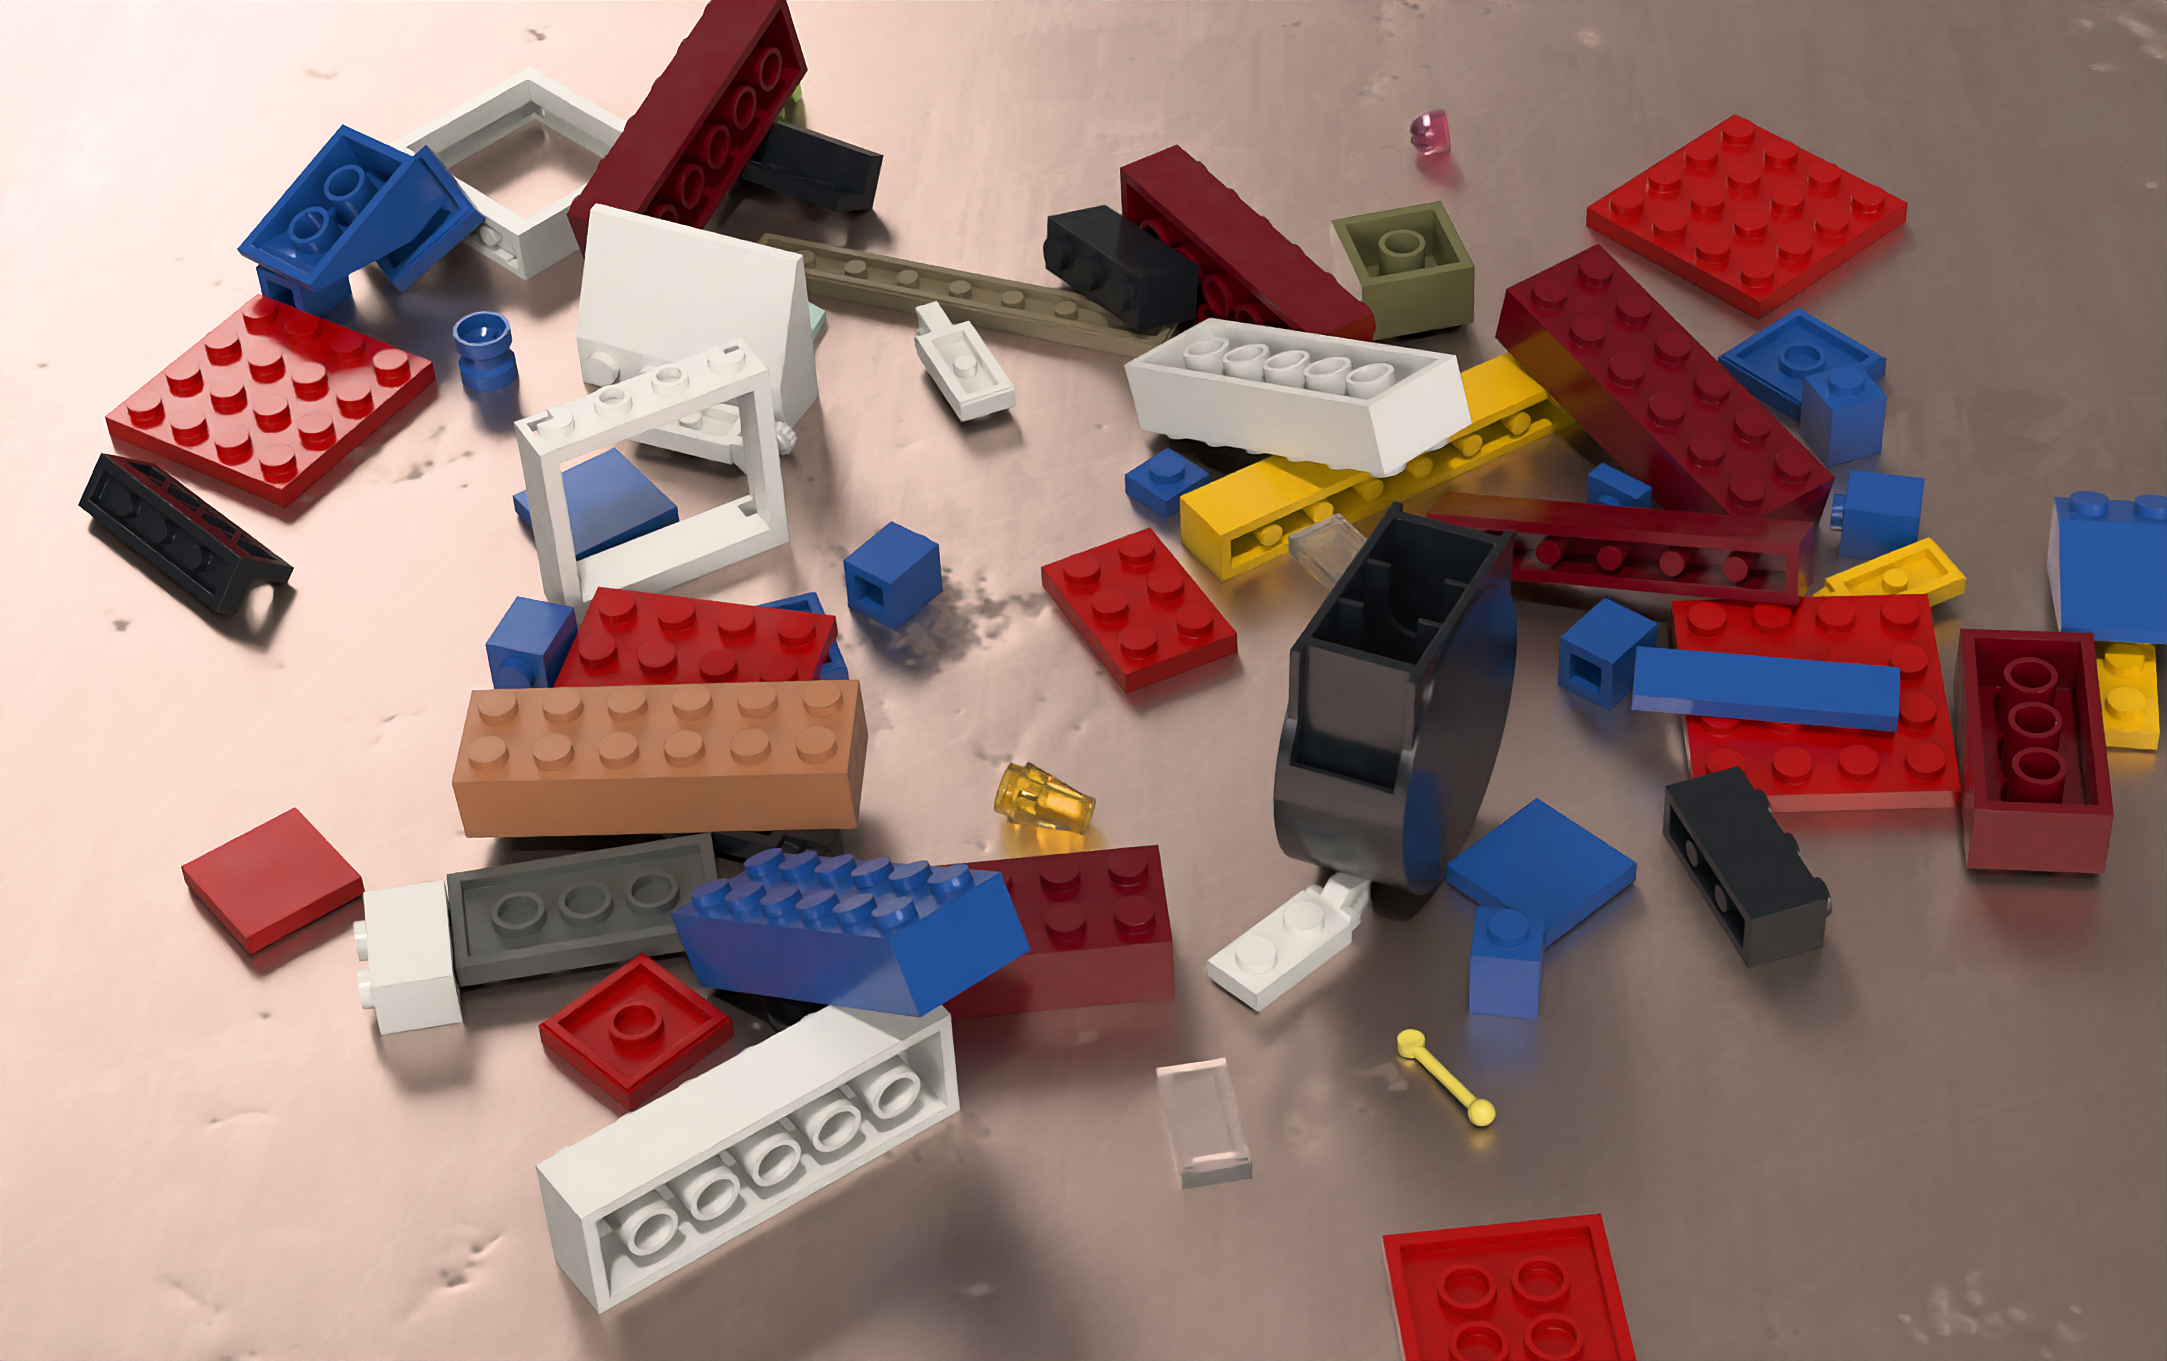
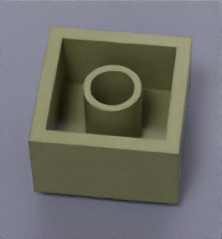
[1331,201,1475,341]

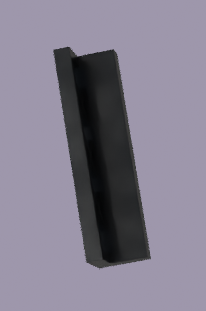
[738,118,884,212]
[78,452,294,615]

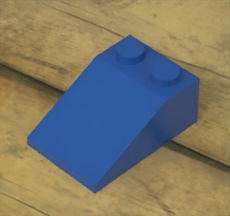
[236,124,447,293]
[2047,491,2167,644]

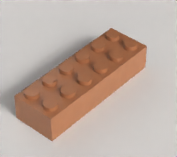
[451,679,869,838]

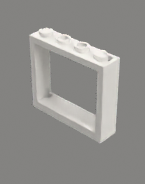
[389,66,627,281]
[514,338,789,625]

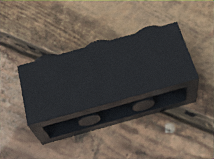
[1043,205,1199,331]
[1662,766,1832,968]

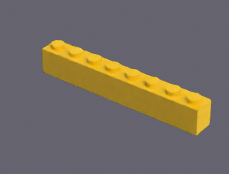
[1180,352,1577,582]

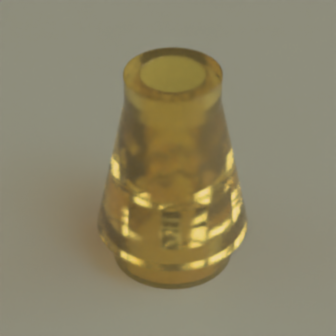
[994,762,1096,835]

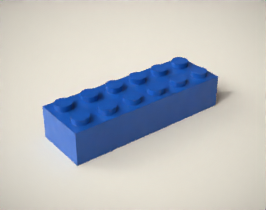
[670,848,1031,1018]

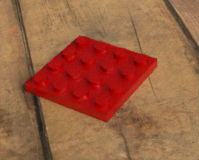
[1586,114,1908,320]
[104,294,436,508]
[553,586,838,688]
[1670,593,1962,812]

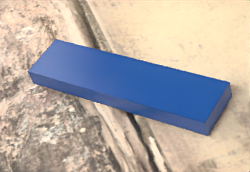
[1631,646,1900,732]

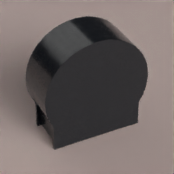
[1273,501,1517,895]

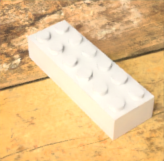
[1124,318,1472,478]
[536,1005,960,1314]

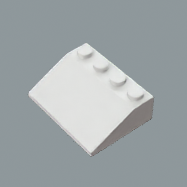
[576,203,819,428]

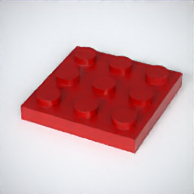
[1382,1213,1637,1361]

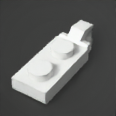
[914,301,1016,422]
[1208,872,1372,1012]

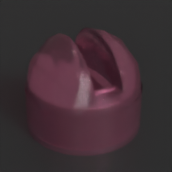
[1409,109,1451,155]

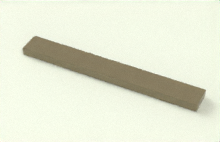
[757,233,1184,358]

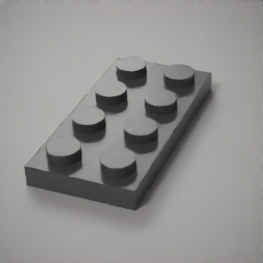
[446,832,718,987]

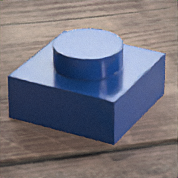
[1125,447,1210,520]
[1586,462,1652,508]

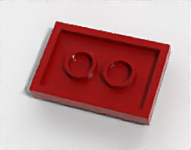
[1041,527,1238,694]

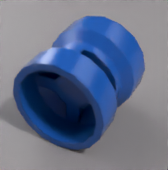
[453,311,518,392]

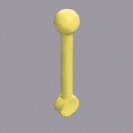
[1397,1029,1496,1127]

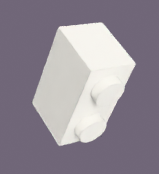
[353,880,463,1035]

